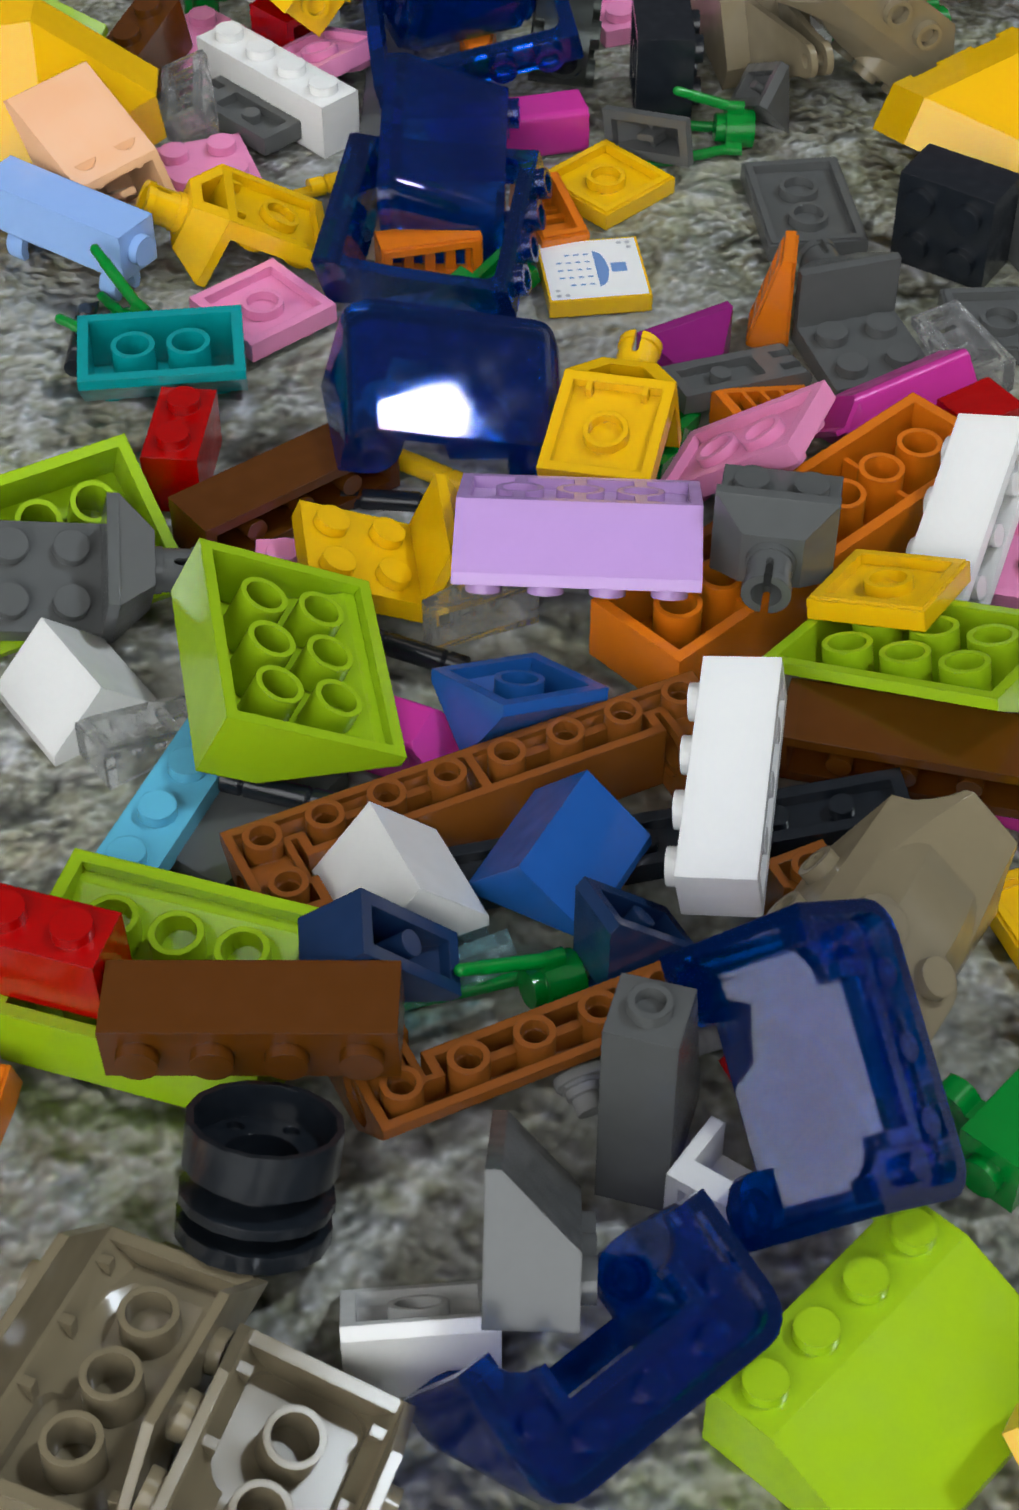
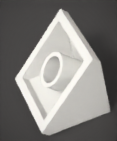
[0,617,165,767]
[312,801,490,936]
[339,1280,502,1398]

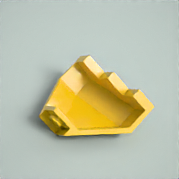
[0,0,167,165]
[872,26,1019,173]

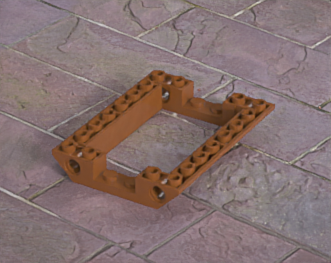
[219,671,828,1141]

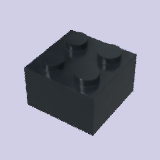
[629,0,704,119]
[890,143,1019,288]

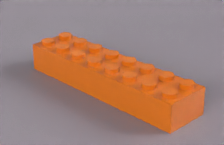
[589,392,957,689]

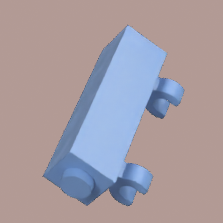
[0,155,158,301]

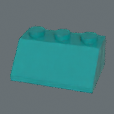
[77,305,248,402]

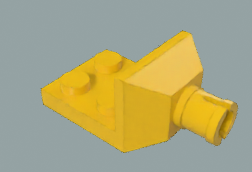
[135,163,332,288]
[536,329,682,479]
[291,473,511,624]

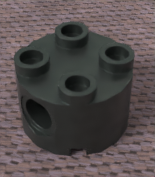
[527,0,602,88]

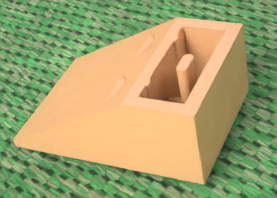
[3,61,176,206]

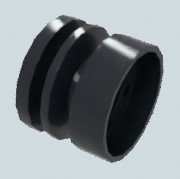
[174,1080,345,1276]

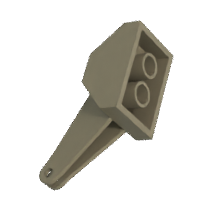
[690,0,834,90]

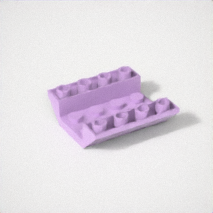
[451,473,704,601]

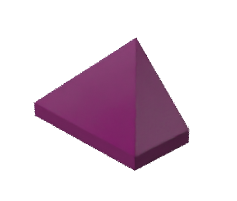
[636,301,733,367]

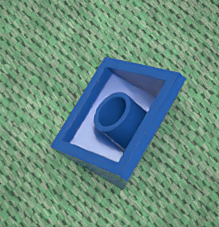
[431,652,609,750]
[469,770,652,936]

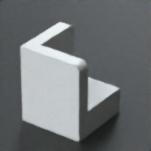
[663,1116,770,1252]

